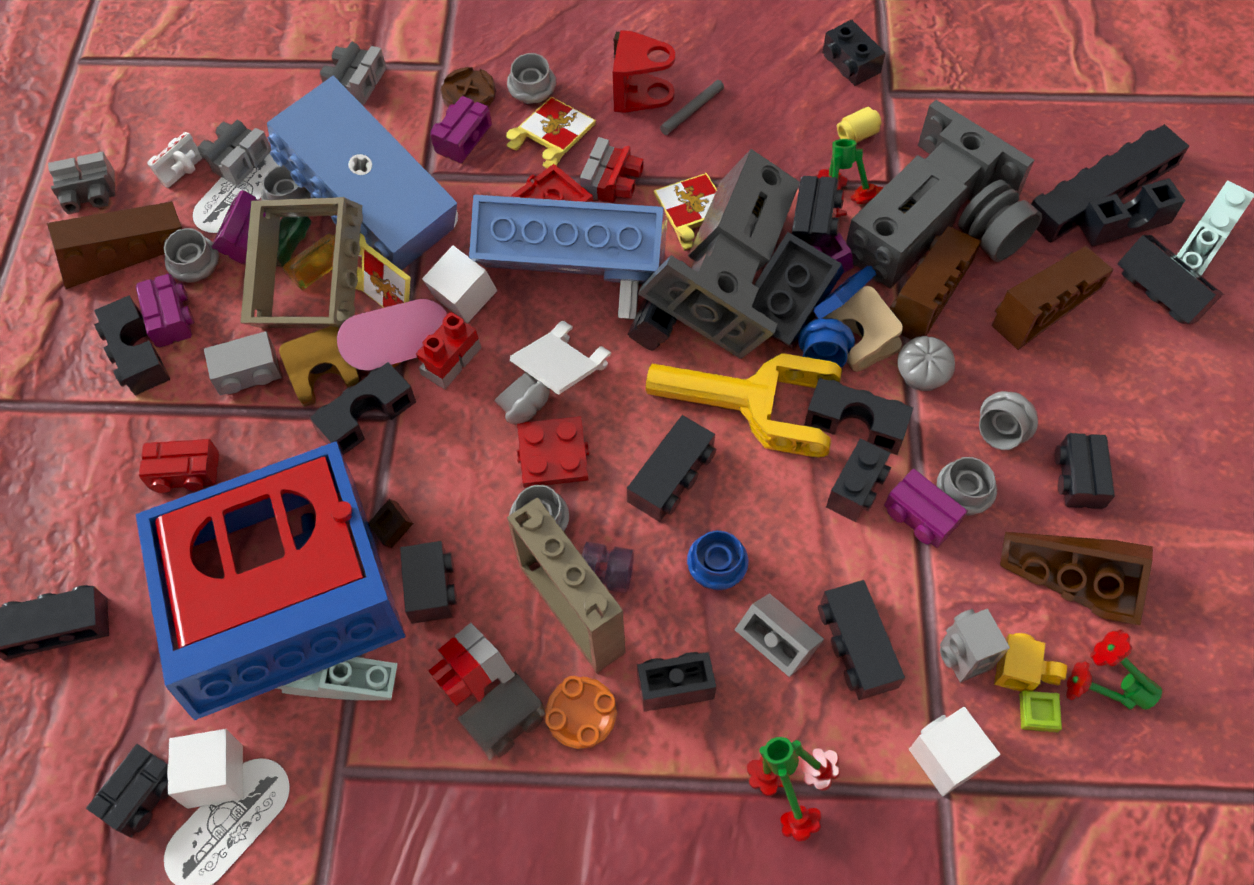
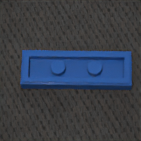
[813,265,877,319]

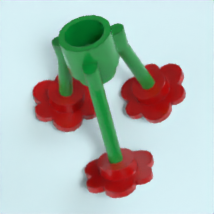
[816,139,884,217]
[1066,629,1163,710]
[747,737,840,841]

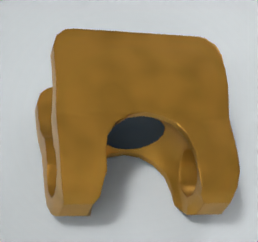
[279,326,361,407]

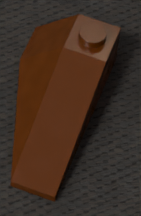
[1000,532,1153,625]

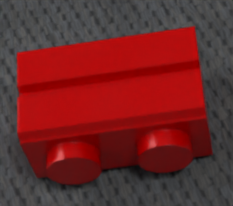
[139,439,219,493]

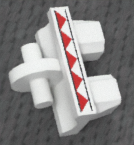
[147,132,202,188]

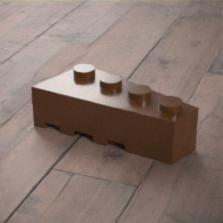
[47,202,182,290]
[890,226,982,340]
[991,246,1114,350]

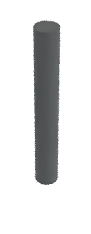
[660,80,724,135]

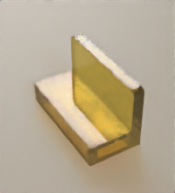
[282,233,336,290]

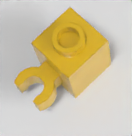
[994,633,1068,692]

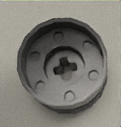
[958,180,1042,262]

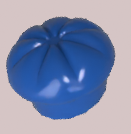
[798,318,855,368]
[687,530,749,591]

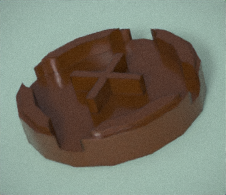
[440,67,496,107]

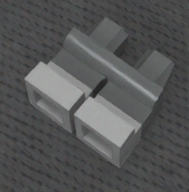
[320,41,386,105]
[198,119,271,186]
[48,151,115,214]

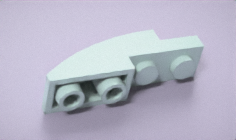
[1177,180,1254,275]
[276,657,398,700]

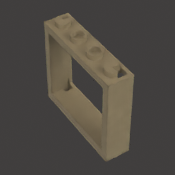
[241,197,363,329]
[507,497,625,673]

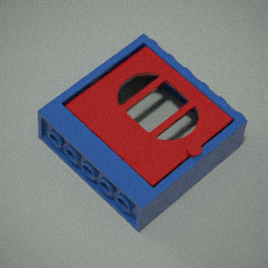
[135,441,406,721]

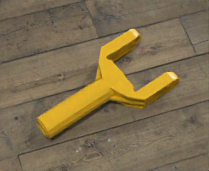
[645,353,842,458]

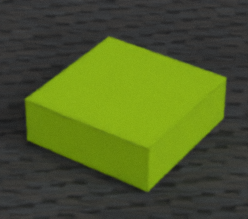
[1019,690,1062,732]

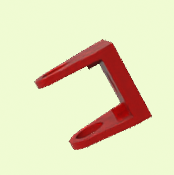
[612,30,675,113]

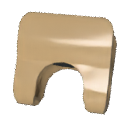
[823,286,903,372]

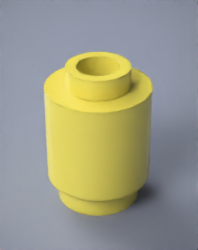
[837,107,882,143]

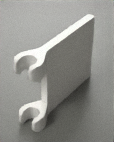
[510,321,611,395]

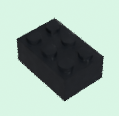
[752,232,844,350]

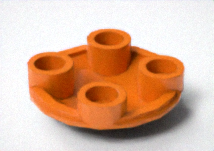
[545,676,617,749]

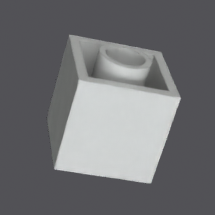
[422,246,497,323]
[909,706,1001,797]
[167,729,243,809]

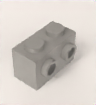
[204,331,282,396]
[735,593,824,677]
[940,608,1010,683]

